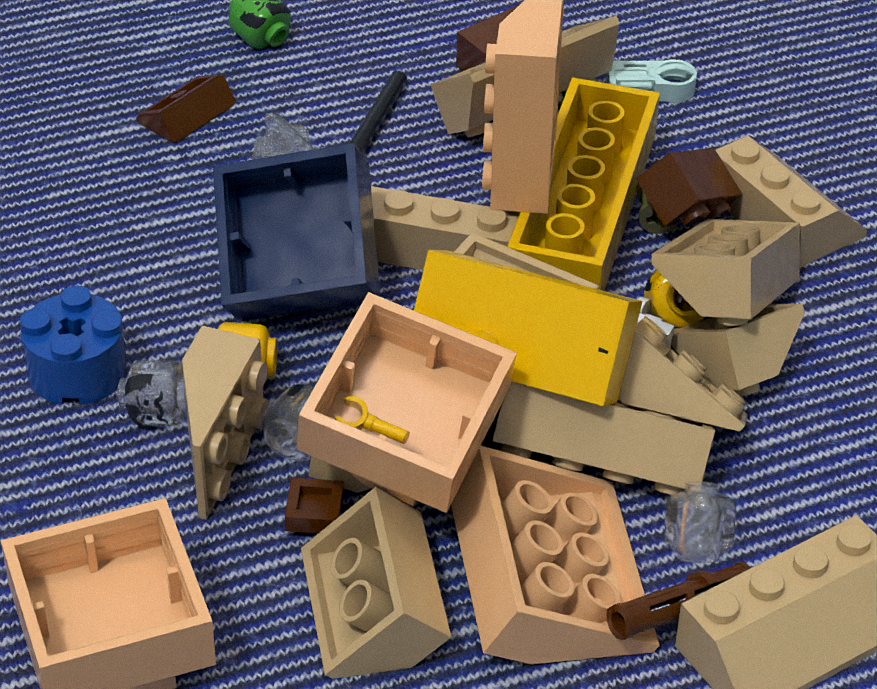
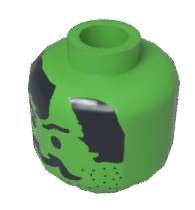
[229,0,291,49]

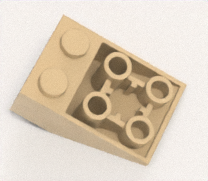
[618,316,748,431]
[182,326,269,520]

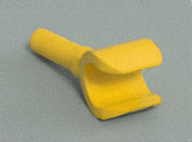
[335,396,410,444]

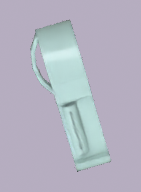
[606,59,697,103]

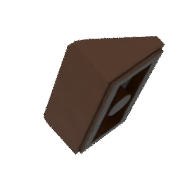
[136,74,235,142]

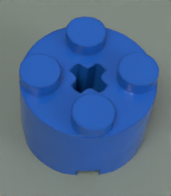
[20,285,127,405]

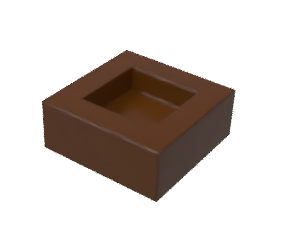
[285,477,344,533]

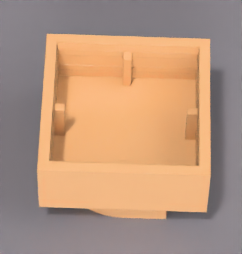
[296,292,517,513]
[1,498,216,689]

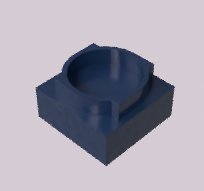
[213,143,380,322]

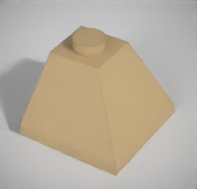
[671,303,805,396]

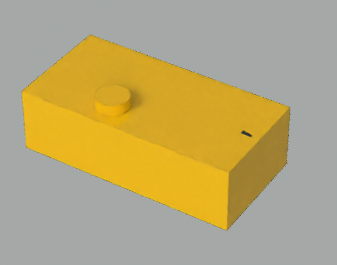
[414,250,643,406]

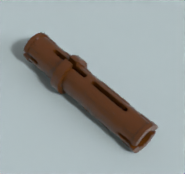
[606,561,751,640]

